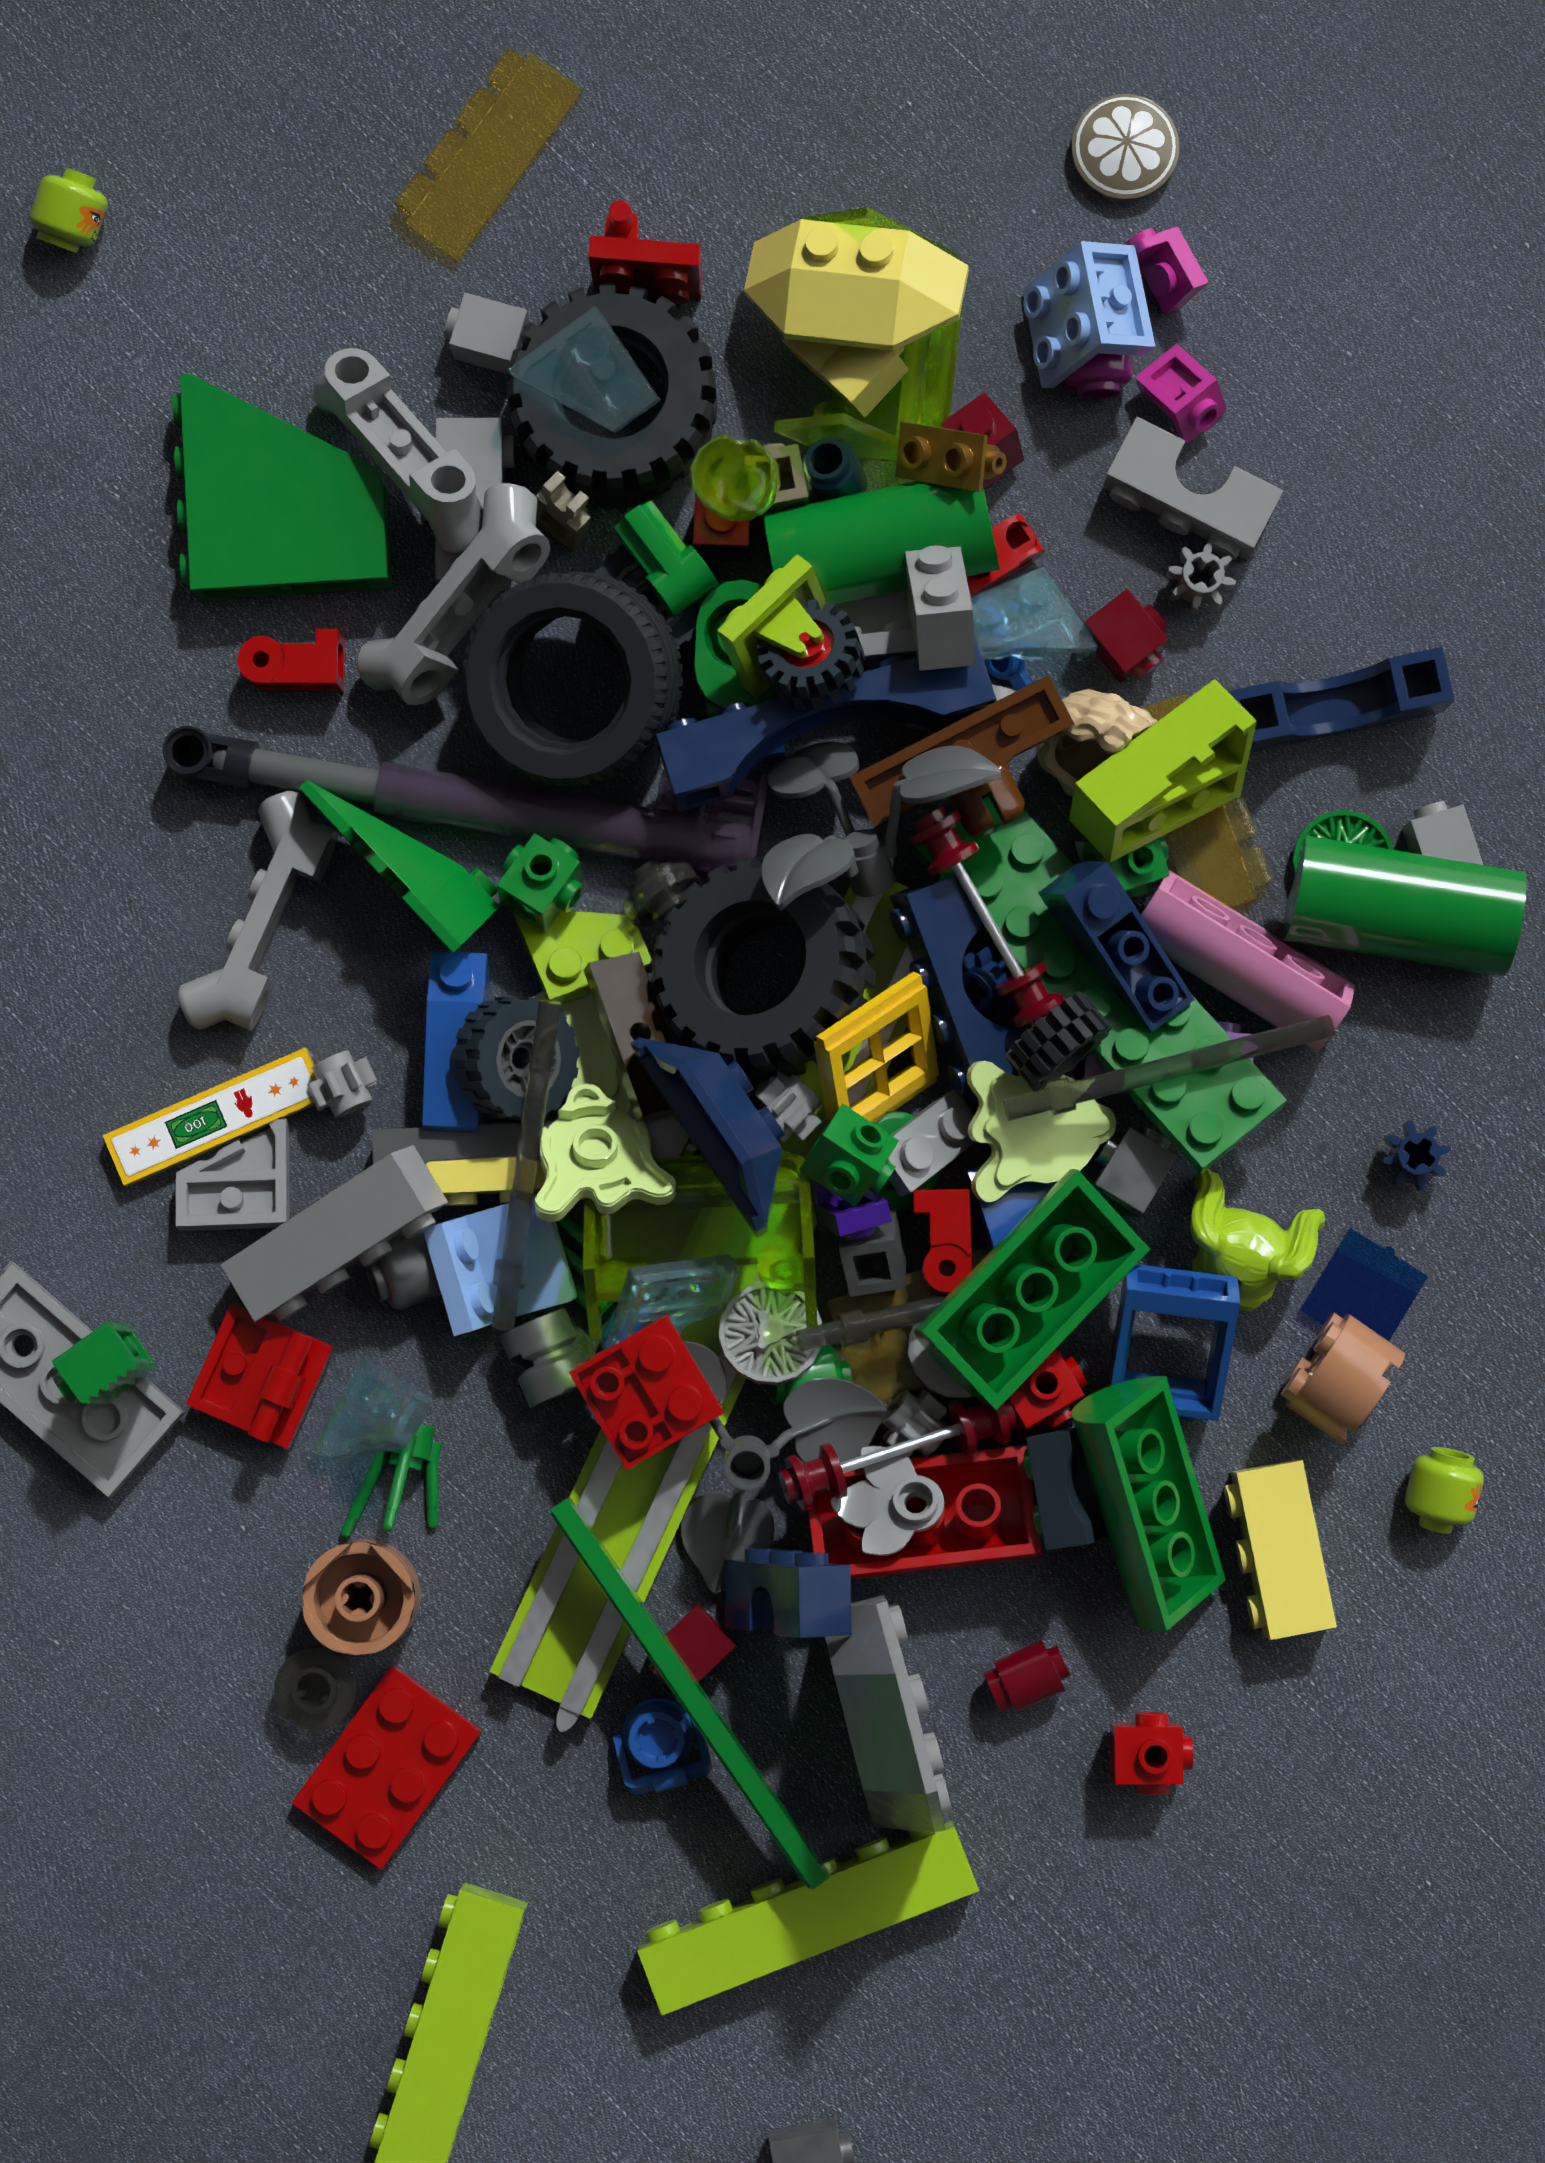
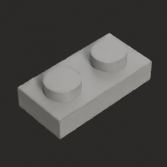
[887,1089,975,1197]

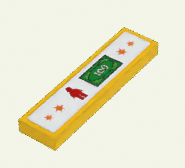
[102,1047,317,1187]

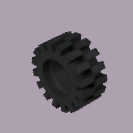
[1005,992,1112,1092]

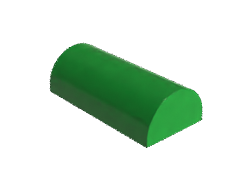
[764,481,1000,604]
[1282,835,1527,977]
[914,1169,1150,1411]
[1072,1376,1226,1632]

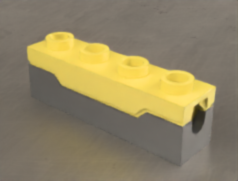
[372,1121,588,1206]

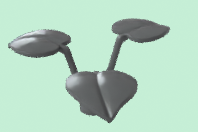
[762,741,1003,911]
[681,1341,887,1593]

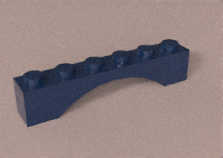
[656,639,997,813]

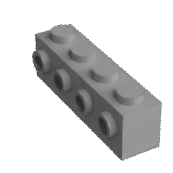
[221,1145,448,1322]

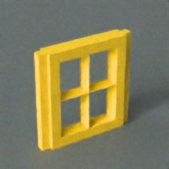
[814,971,939,1125]

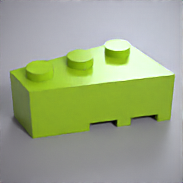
[1069,679,1257,863]

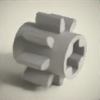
[1166,542,1236,614]
[307,1050,378,1118]
[755,1074,823,1143]
[881,1389,949,1458]

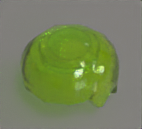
[690,434,781,522]

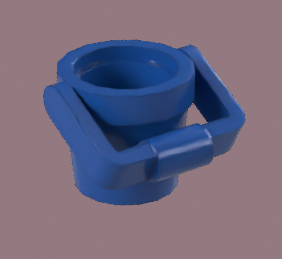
[613,1696,713,1795]

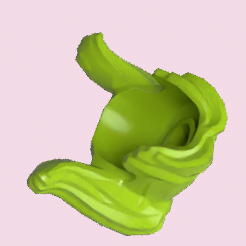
[1190,1169,1325,1312]

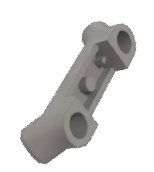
[313,348,483,553]
[357,483,550,705]
[177,791,339,1031]

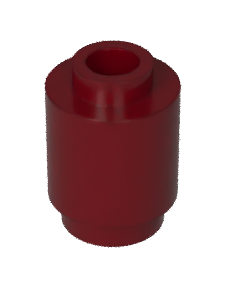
[983,1640,1071,1714]

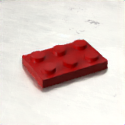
[291,1664,483,1870]

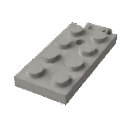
[0,1261,186,1497]

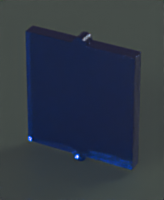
[1299,1228,1428,1341]

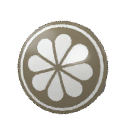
[1072,94,1179,203]

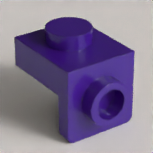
[807,1176,892,1240]

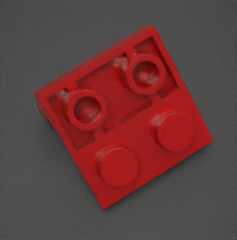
[588,200,703,304]
[186,1302,335,1449]
[569,1314,725,1471]

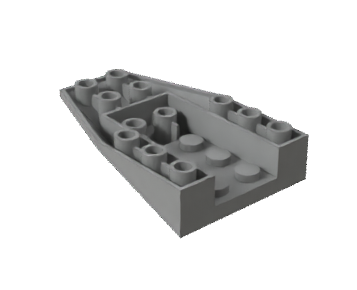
[825,1592,953,1833]

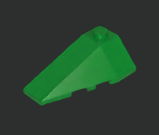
[299,780,500,953]

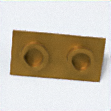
[895,422,1007,492]

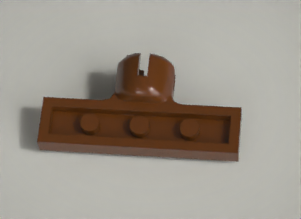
[849,675,1075,837]

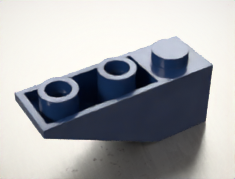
[1038,861,1195,1032]

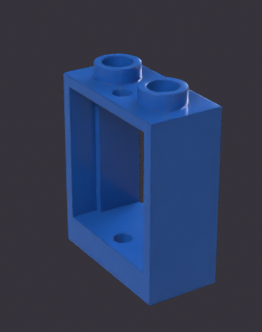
[1107,1264,1240,1422]

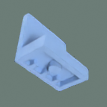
[1023,241,1155,388]
[423,1195,577,1336]

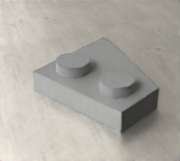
[176,1119,290,1231]

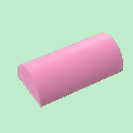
[1141,870,1355,1052]

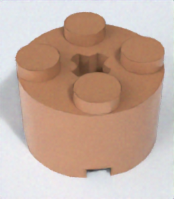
[1281,1312,1405,1445]
[302,1539,422,1655]

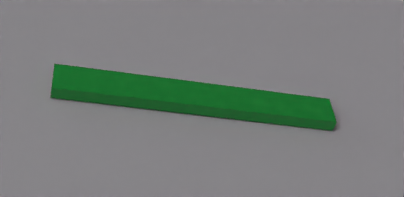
[550,1497,829,1890]

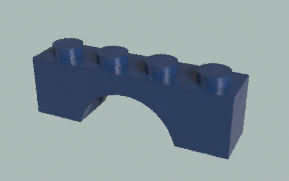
[1228,647,1455,753]
[890,871,1025,1103]

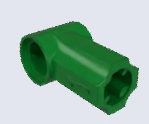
[613,501,718,618]

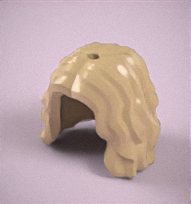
[1036,689,1158,797]

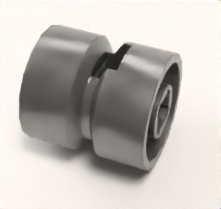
[499,1308,587,1408]

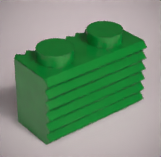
[52,1321,156,1405]

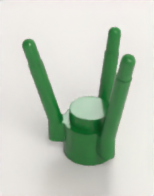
[340,1418,442,1538]

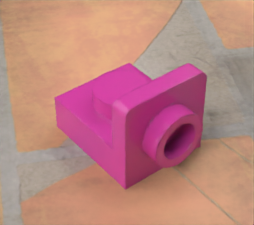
[1125,226,1209,314]
[1135,343,1227,443]

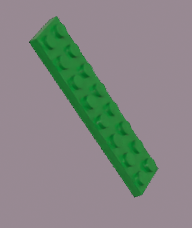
[910,797,1287,1175]

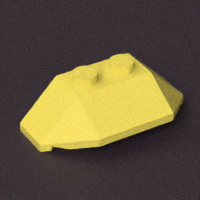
[744,219,969,351]

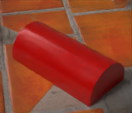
[808,1445,1042,1580]

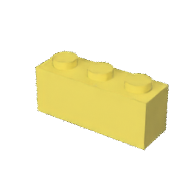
[1224,1459,1337,1640]

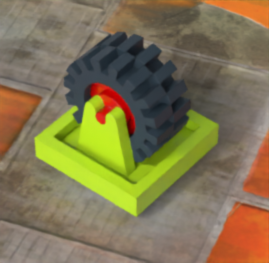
[717,554,865,710]

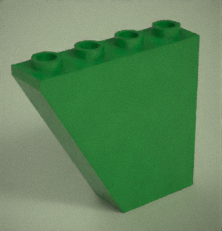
[172,374,393,602]

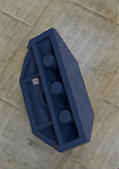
[630,1037,785,1239]

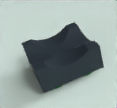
[1024,1427,1108,1551]

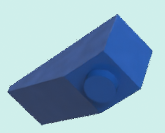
[422,951,491,1132]

